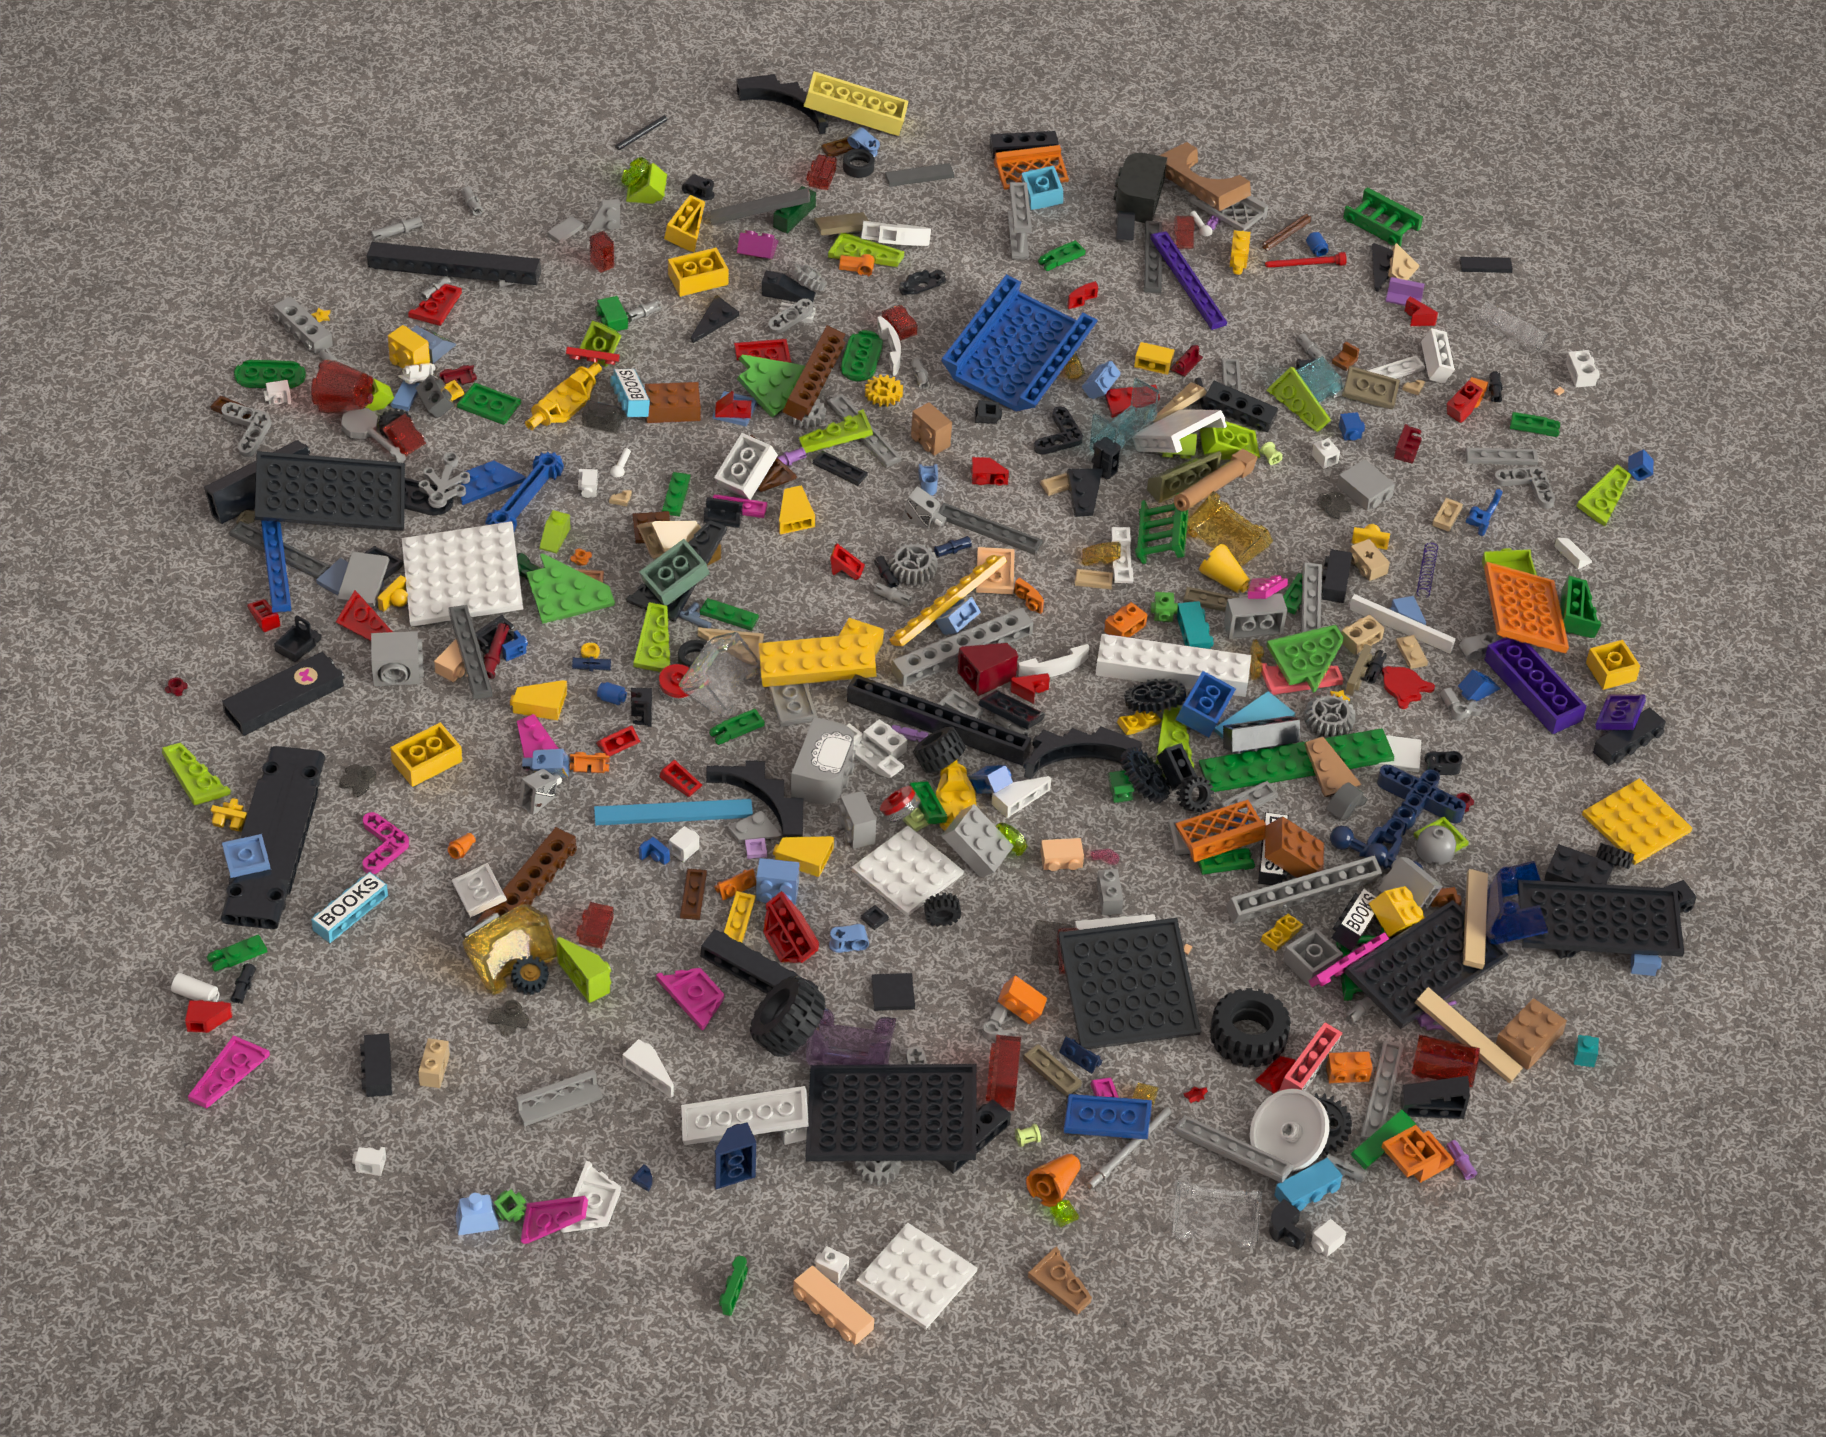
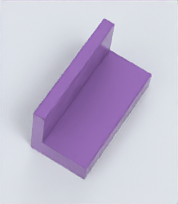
[1385,277,1425,306]

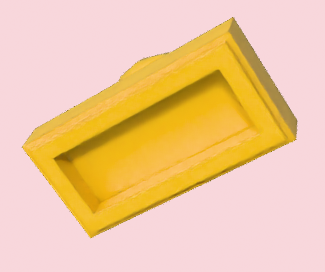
[1351,524,1390,550]
[377,575,408,612]

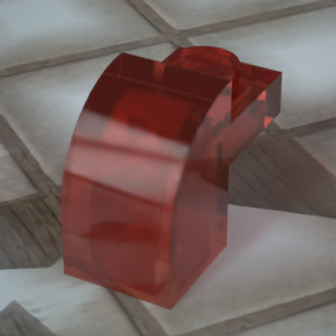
[1174,216,1195,249]

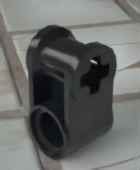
[681,174,715,201]
[1424,751,1463,775]

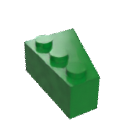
[1560,576,1601,638]

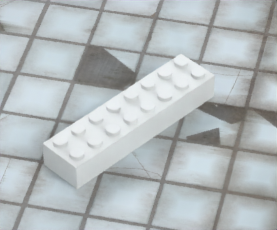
[1096,634,1251,697]

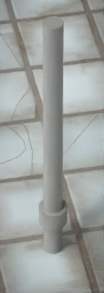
[1086,1107,1172,1189]

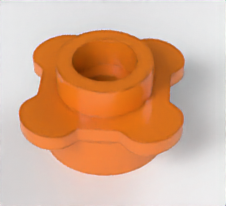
[570,548,592,566]

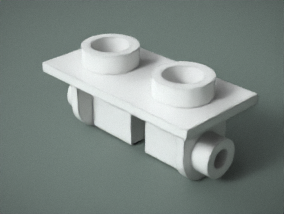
[398,363,438,384]

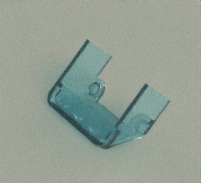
[1090,378,1159,452]

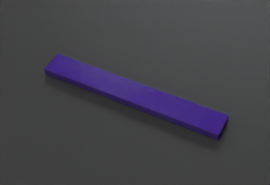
[1150,231,1227,330]

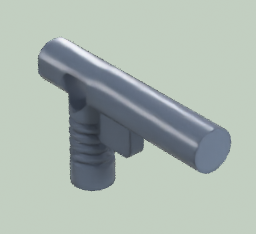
[679,602,712,628]

